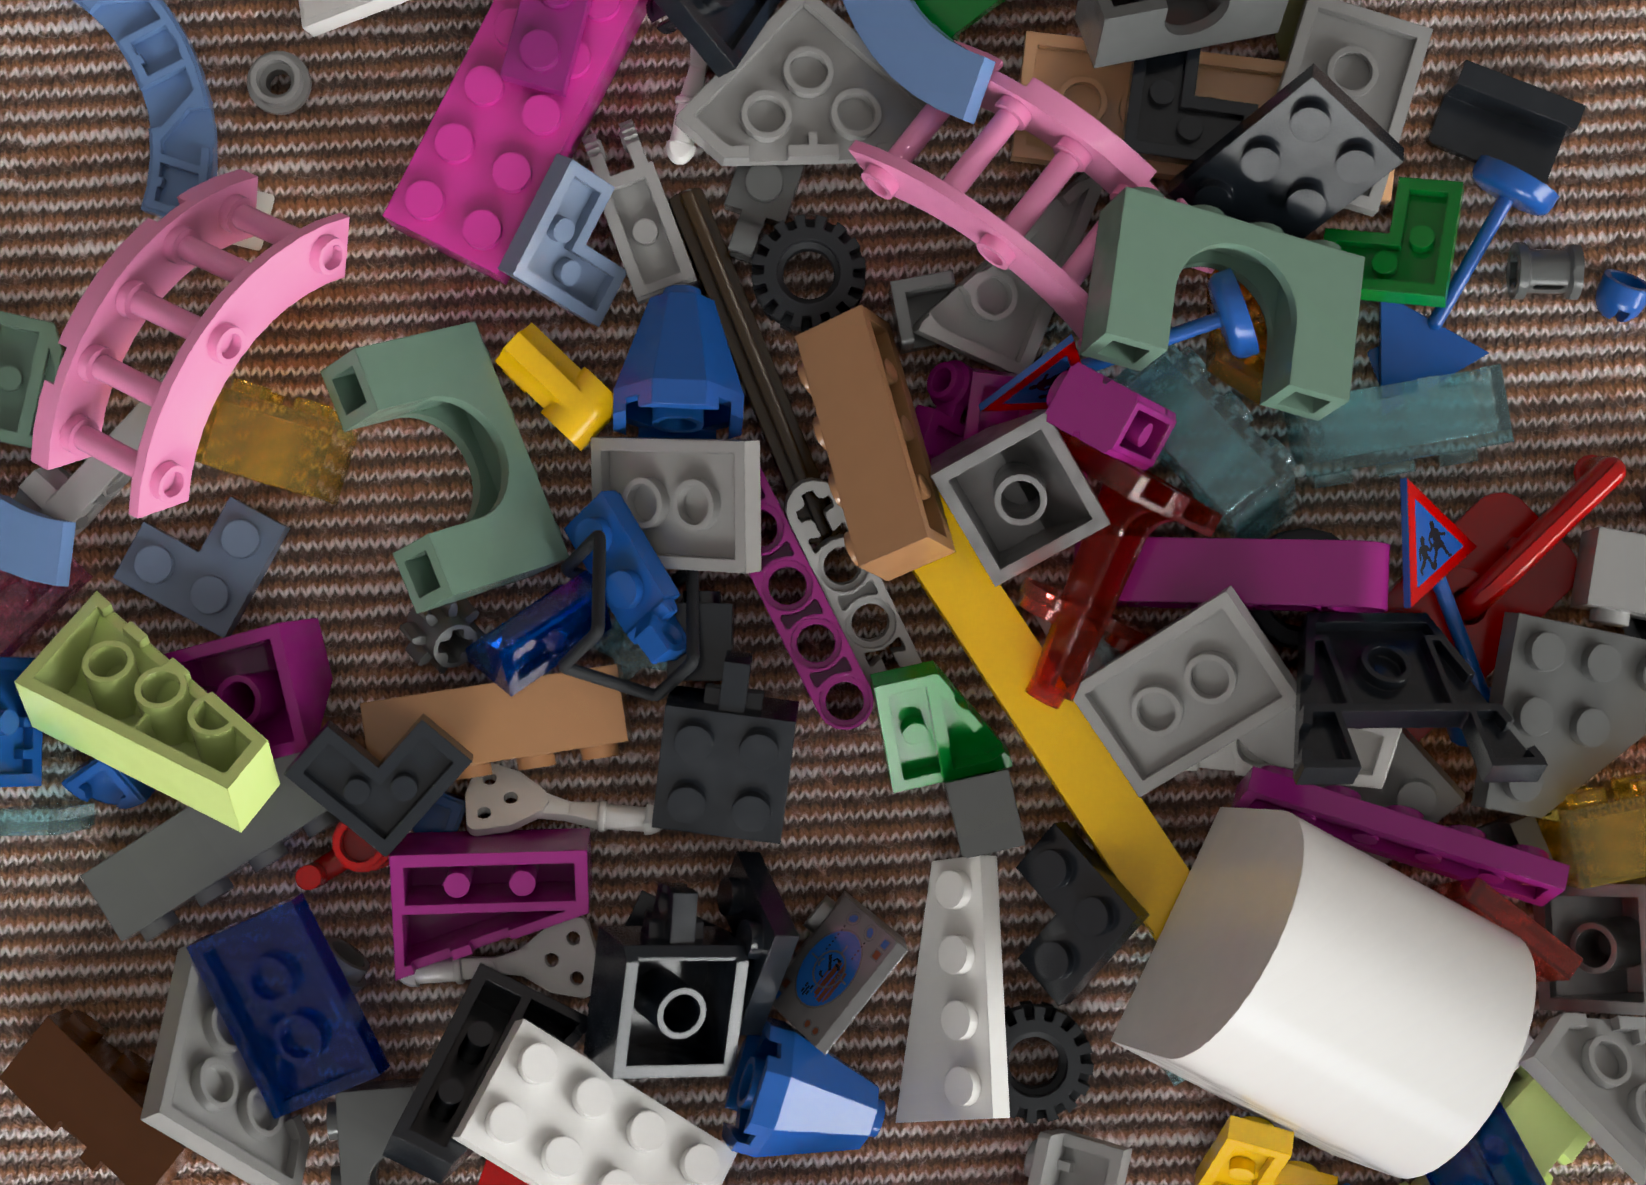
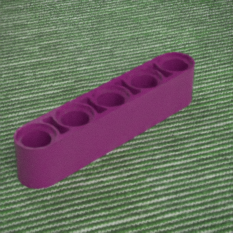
[749,467,874,730]
[1072,536,1390,613]

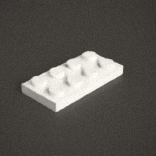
[452,1019,738,1185]

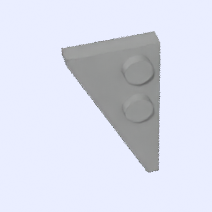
[912,172,1102,374]

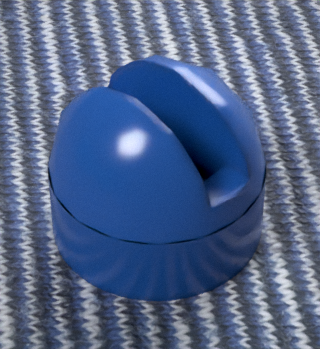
[1595,269,1646,322]

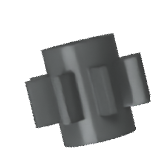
[399,598,485,674]

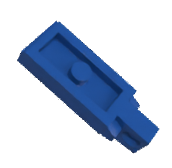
[564,490,687,664]

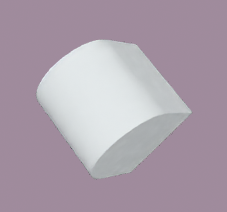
[1111,807,1536,1179]

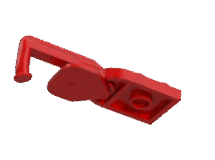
[1382,455,1626,742]

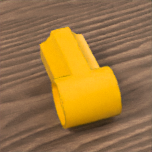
[495,323,614,451]

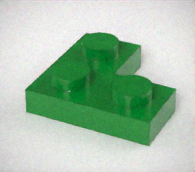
[1323,177,1464,308]

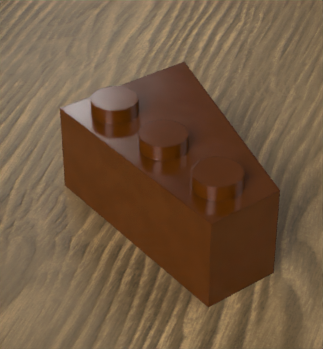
[0,1009,194,1185]

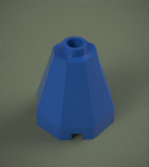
[613,285,744,439]
[722,1017,886,1157]

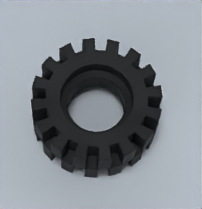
[751,214,866,333]
[1005,1001,1094,1124]

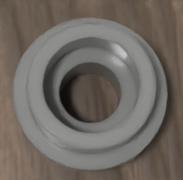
[247,51,312,115]

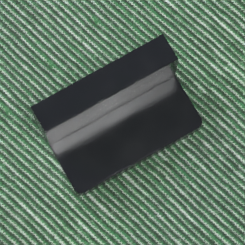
[1426,60,1586,183]

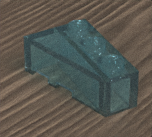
[1113,344,1298,539]
[1283,364,1514,488]

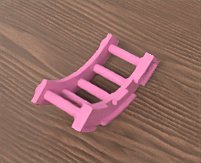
[848,40,1215,349]
[31,169,350,519]

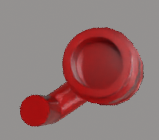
[295,821,390,890]

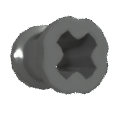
[1506,242,1585,300]

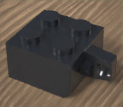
[652,650,799,844]
[583,882,749,1079]

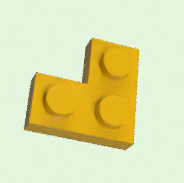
[1194,1115,1338,1185]

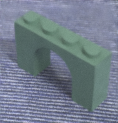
[1080,186,1365,421]
[320,321,569,614]

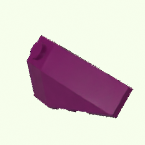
[164,617,333,759]

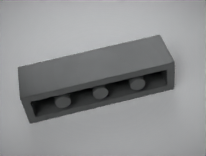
[80,753,340,942]

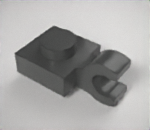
[724,165,804,264]

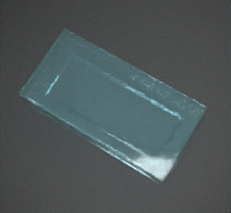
[0,803,95,836]

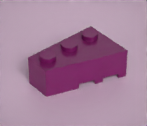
[389,828,592,981]

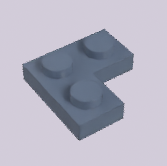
[498,154,627,327]
[113,497,290,638]

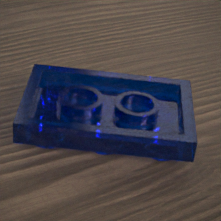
[186,893,390,1119]

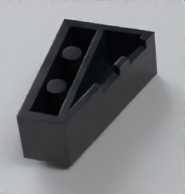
[382,963,588,1184]

